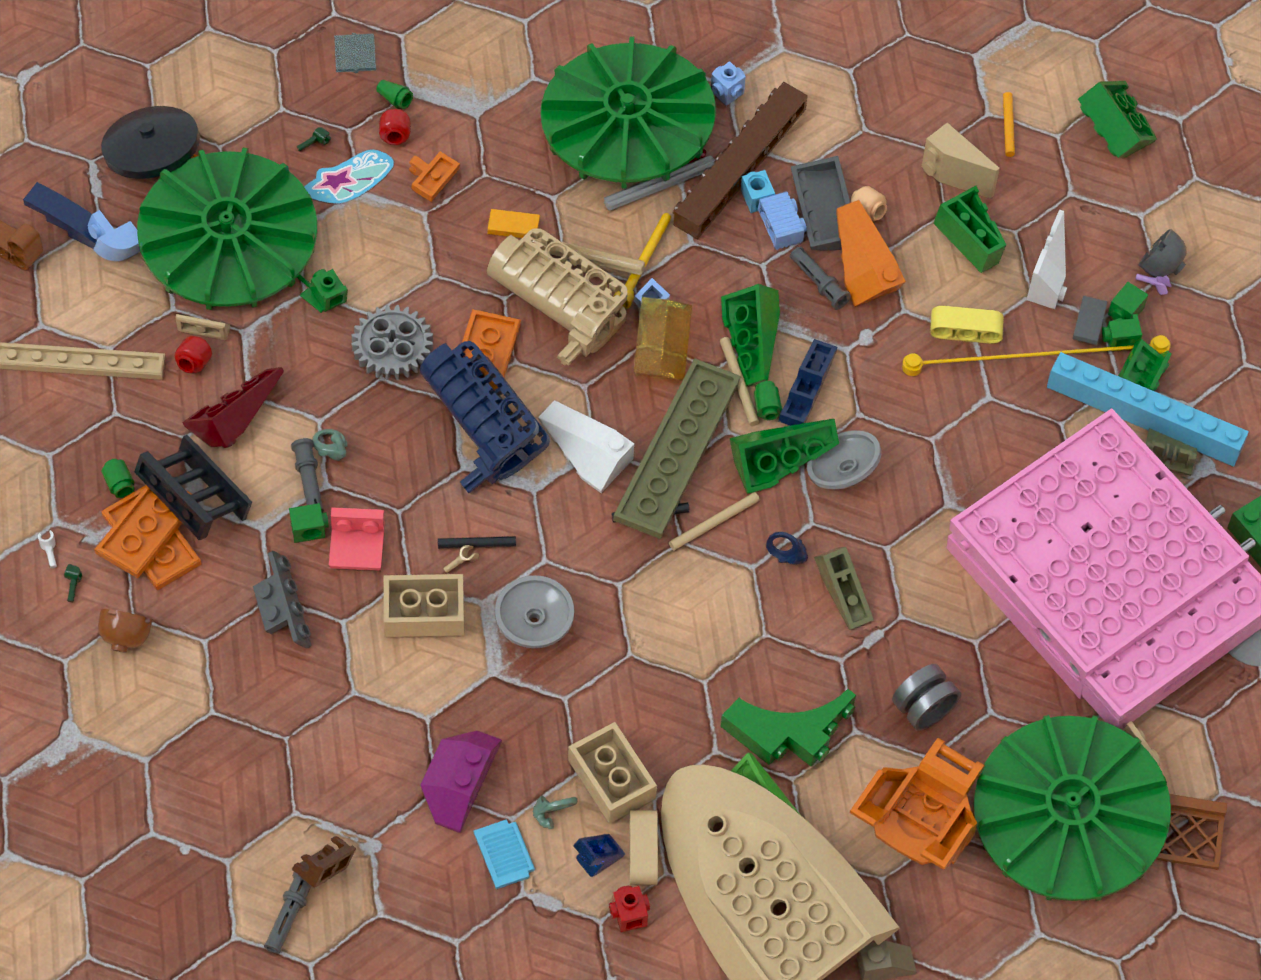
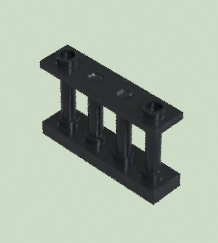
[134,435,252,541]

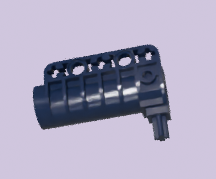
[420,341,550,493]

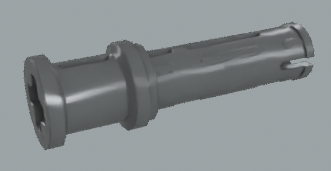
[790,246,851,310]
[291,438,324,513]
[264,872,311,954]

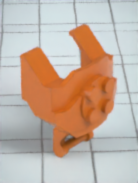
[850,738,985,870]

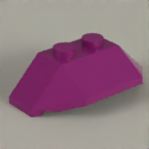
[420,731,502,833]

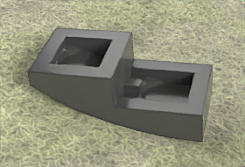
[1073,296,1107,345]

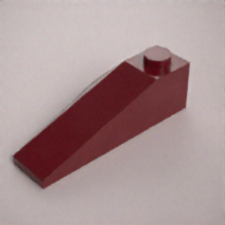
[182,367,284,448]

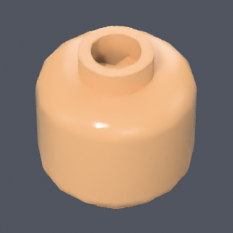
[851,186,887,222]

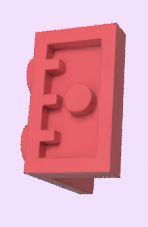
[329,507,385,571]

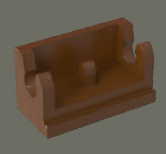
[292,836,356,888]

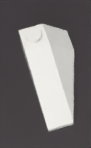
[1027,210,1068,309]
[538,400,634,493]

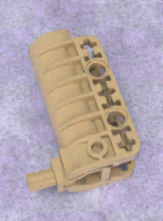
[487,228,627,366]

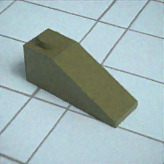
[814,547,874,630]

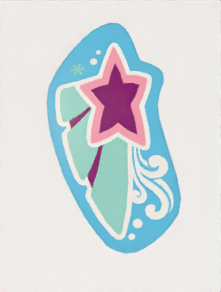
[304,150,394,203]

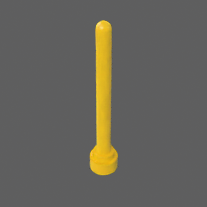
[613,213,671,309]

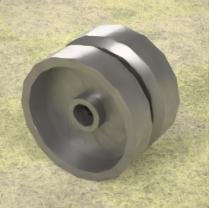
[892,664,961,730]

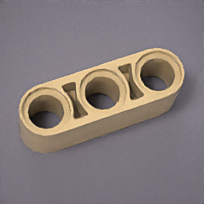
[629,810,658,885]

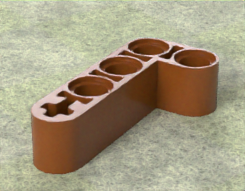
[0,220,43,271]

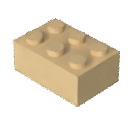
[384,574,464,637]
[568,722,657,824]

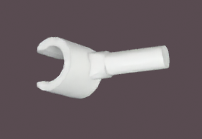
[38,530,57,568]

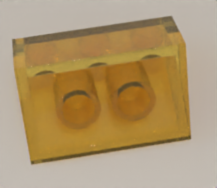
[634,297,692,381]

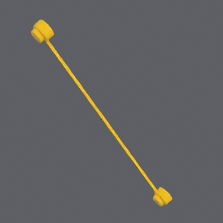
[902,335,1171,376]

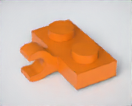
[409,151,460,202]

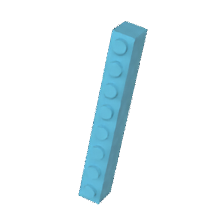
[1047,352,1249,467]

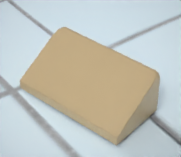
[176,314,230,340]

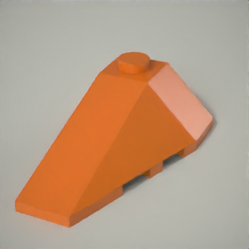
[836,200,906,307]

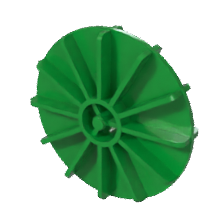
[541,36,716,189]
[137,147,317,310]
[974,715,1171,901]

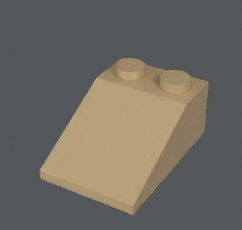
[921,123,1000,198]

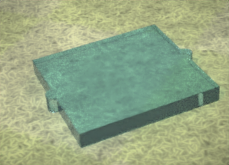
[334,33,376,73]

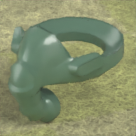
[312,429,348,461]
[533,795,578,829]

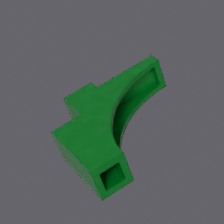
[720,689,856,767]

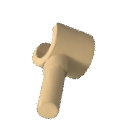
[443,545,479,573]

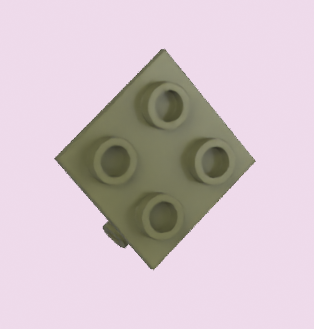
[1146,428,1197,476]

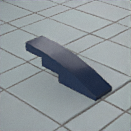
[23,182,97,249]
[778,339,838,426]

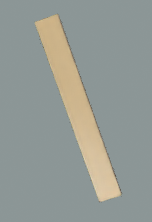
[0,342,166,380]

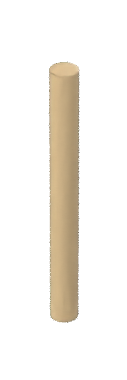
[720,337,759,426]
[669,492,760,551]

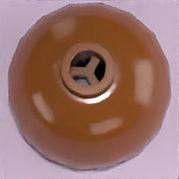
[98,609,152,653]

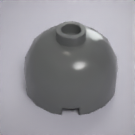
[1138,229,1187,277]

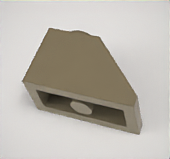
[856,941,917,980]

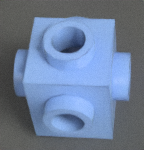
[711,61,746,106]

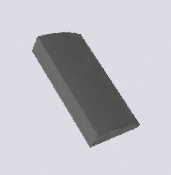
[790,156,850,251]

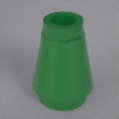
[376,80,413,109]

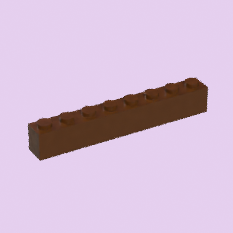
[673,82,808,240]

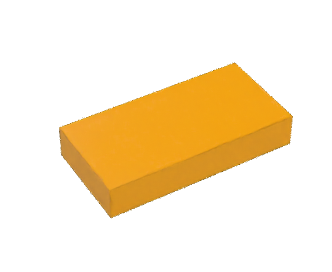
[488,209,540,238]

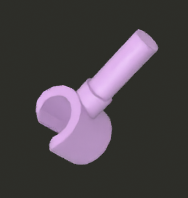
[1136,274,1172,295]

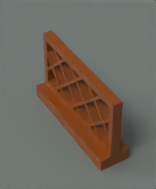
[1156,794,1228,870]

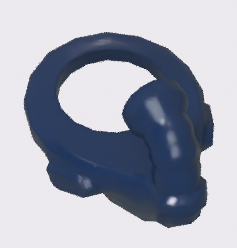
[766,532,808,565]

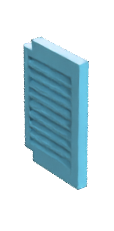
[473,819,535,889]

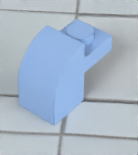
[87,210,140,261]

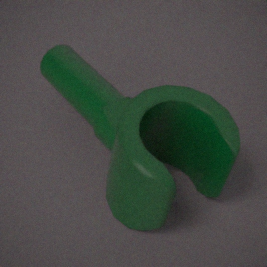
[296,127,331,152]
[64,564,82,603]

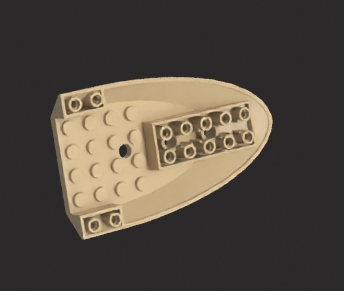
[661,765,900,980]

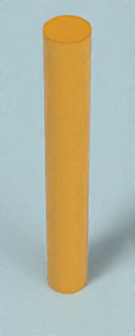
[1003,92,1015,157]

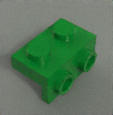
[1118,339,1172,391]

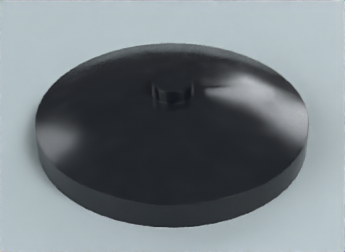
[101,106,200,179]

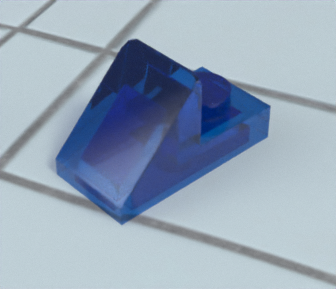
[573,834,625,877]

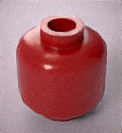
[379,109,411,145]
[174,336,212,373]

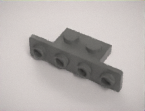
[253,550,312,649]

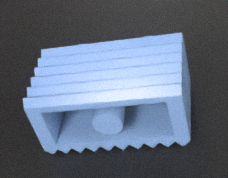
[758,191,807,250]

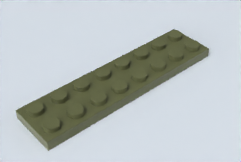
[613,358,741,539]

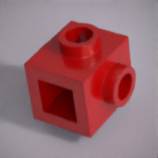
[609,885,650,932]

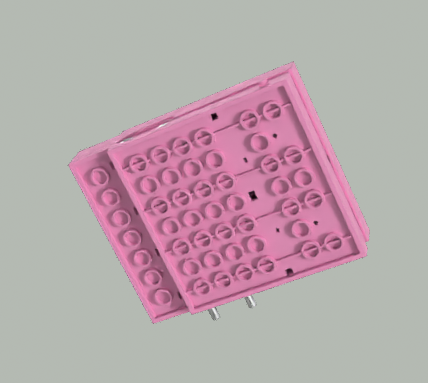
[947,408,1261,730]

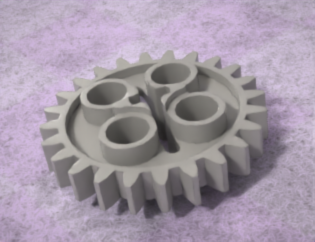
[351,305,433,380]

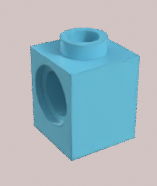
[741,170,775,213]

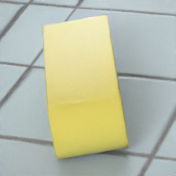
[930,306,1004,344]

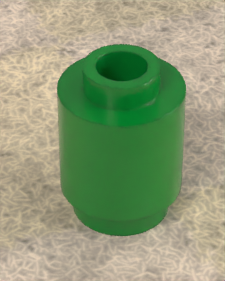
[754,381,782,421]
[101,459,135,498]

